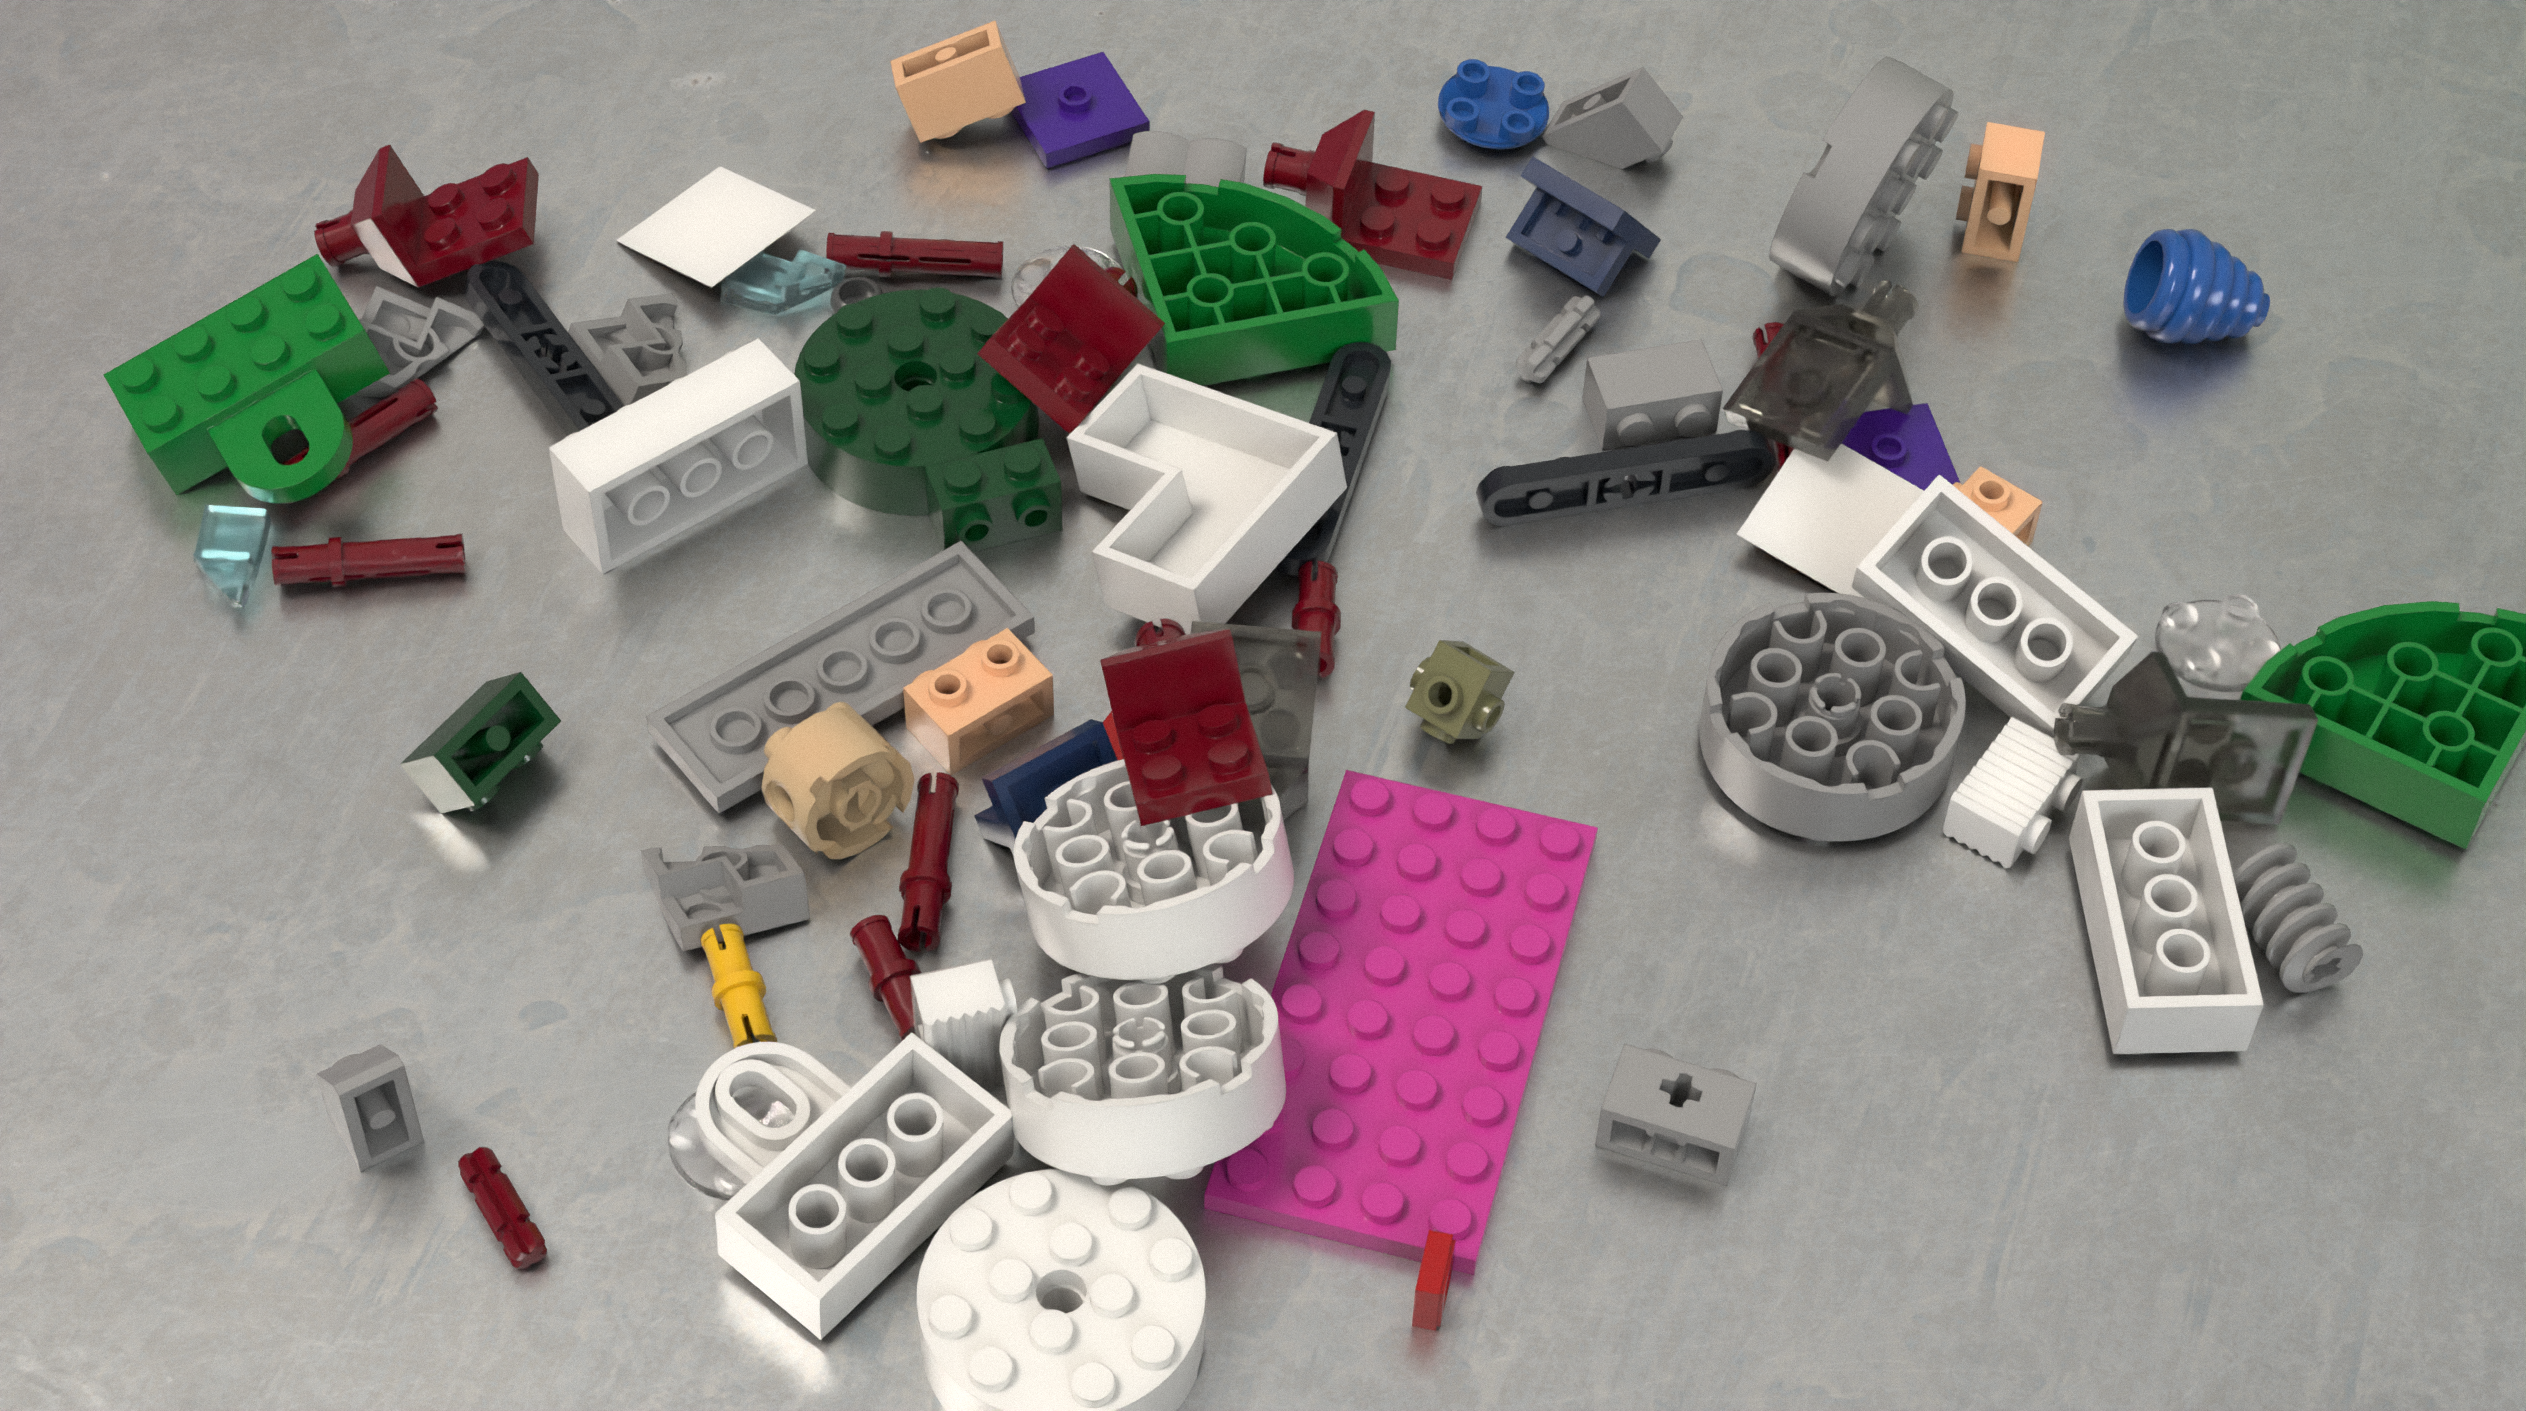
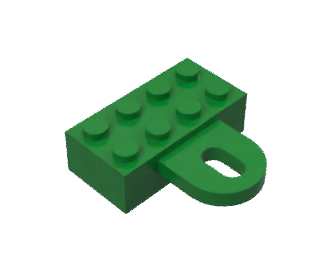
[103,253,390,503]

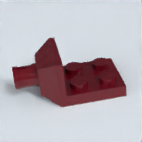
[1263,110,1482,280]
[314,144,539,287]
[977,244,1165,434]
[1100,618,1273,826]

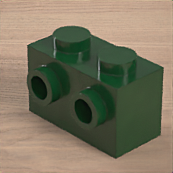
[925,438,1063,553]
[400,672,561,813]

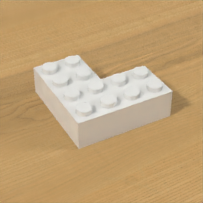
[1067,364,1347,635]

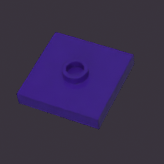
[1011,52,1150,168]
[1812,403,1960,491]

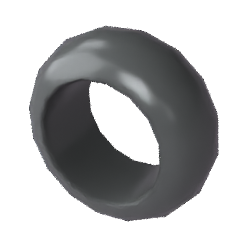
[830,277,883,314]

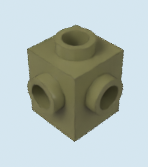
[1405,640,1515,744]

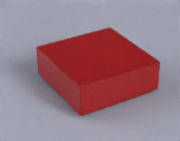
[1412,1230,1456,1331]

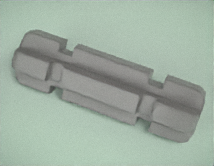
[1515,295,1600,384]

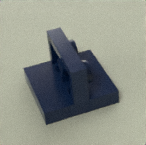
[1505,156,1661,298]
[974,719,1118,856]

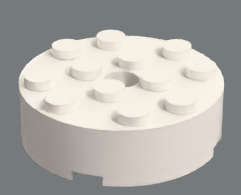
[1013,759,1294,984]
[999,964,1286,1185]
[917,1169,1206,1411]

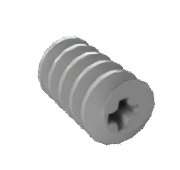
[2233,842,2363,993]

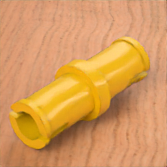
[700,924,777,1049]

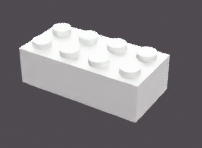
[549,338,808,575]
[1852,474,2138,738]
[2069,788,2264,1054]

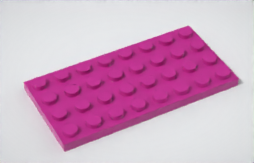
[1204,770,1598,1275]

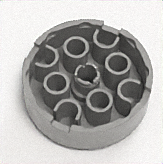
[1769,56,1959,296]
[1699,593,1966,842]

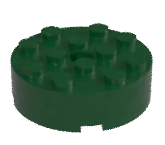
[794,287,1039,516]

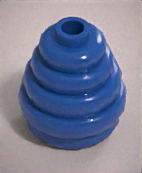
[2123,229,2270,344]

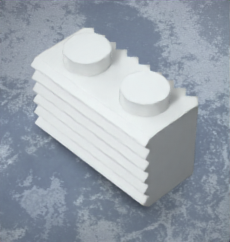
[1942,717,2083,868]
[910,958,1018,1091]

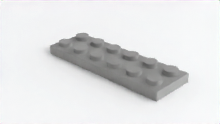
[646,541,1035,813]

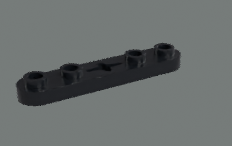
[464,260,624,436]
[1277,342,1391,575]
[1476,430,1775,526]

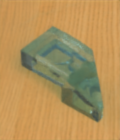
[720,249,846,315]
[193,505,272,608]

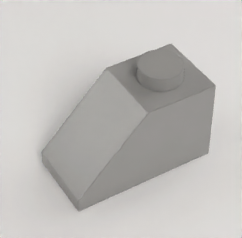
[1541,67,1683,169]
[316,1044,424,1172]

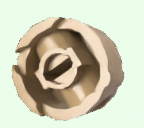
[761,702,915,859]

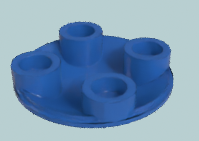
[1438,59,1549,149]

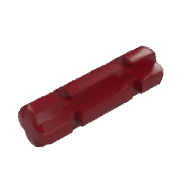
[458,1147,547,1269]

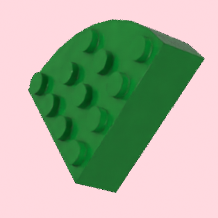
[1109,174,1399,386]
[2227,601,2526,849]

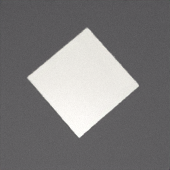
[616,166,816,288]
[1736,426,1924,598]

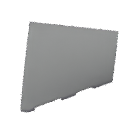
[353,286,485,398]
[568,293,687,406]
[641,845,810,951]

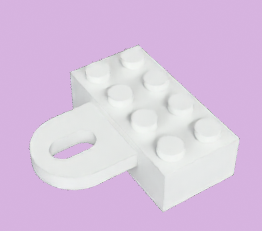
[695,1032,1014,1340]

